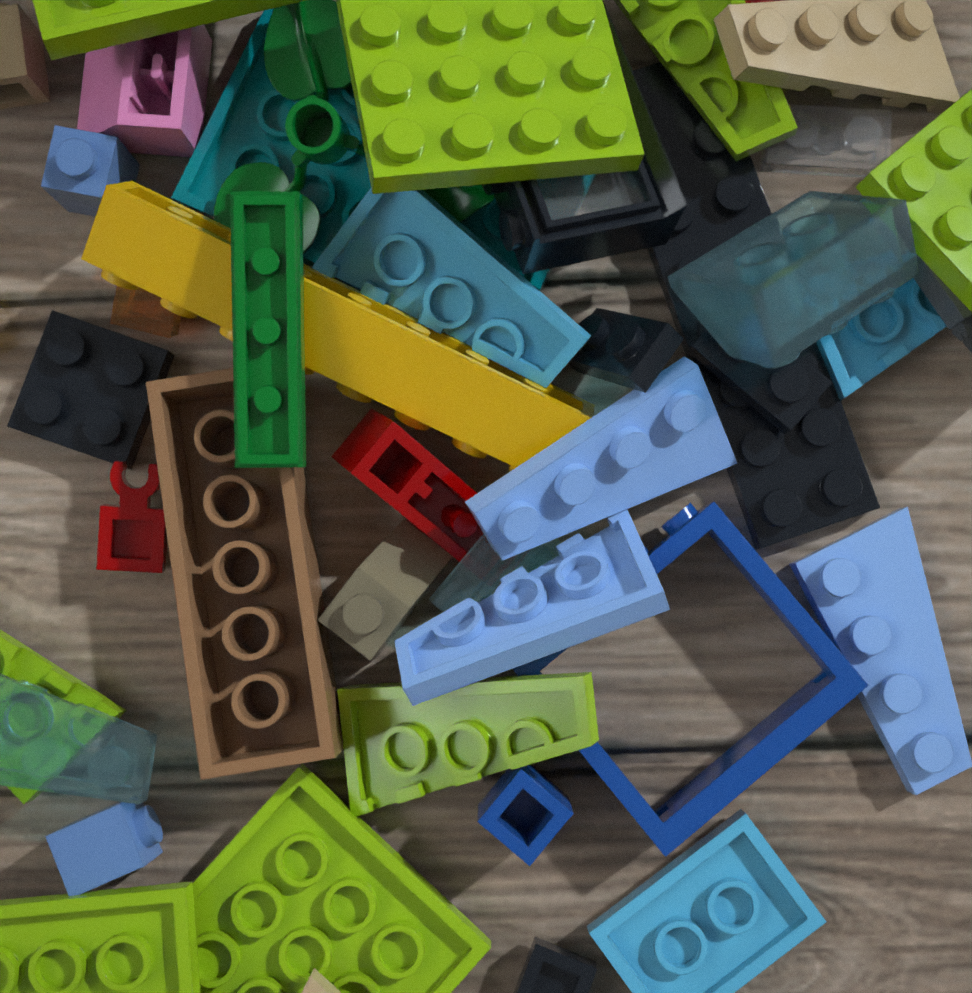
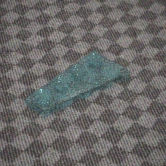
[0,674,158,804]

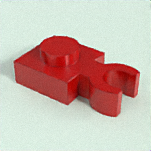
[96,461,167,573]

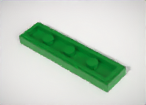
[230,191,306,468]

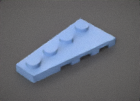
[465,356,738,561]
[789,507,972,795]
[394,509,670,706]

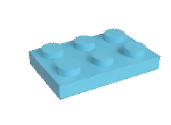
[587,809,826,993]

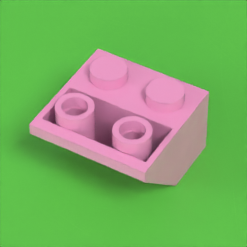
[77,25,212,157]

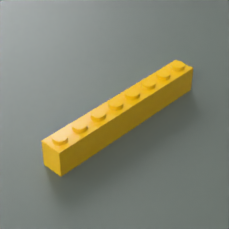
[81,181,595,471]

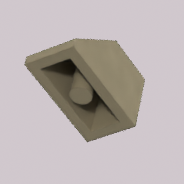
[318,519,453,661]

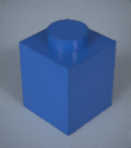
[477,764,574,866]

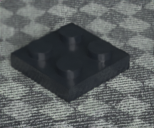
[7,310,175,470]

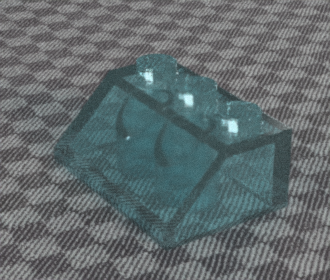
[668,191,920,369]

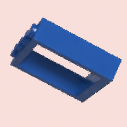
[513,502,869,857]

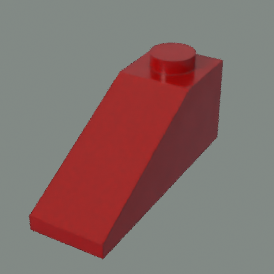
[331,408,512,586]

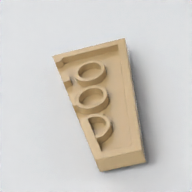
[714,0,960,114]

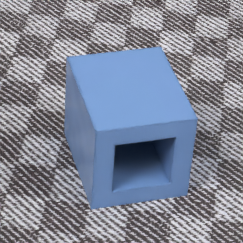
[41,125,140,216]
[45,793,163,896]

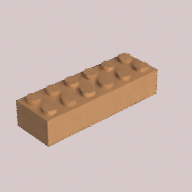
[146,368,344,780]

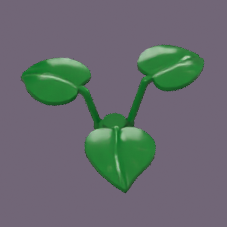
[214,0,495,254]

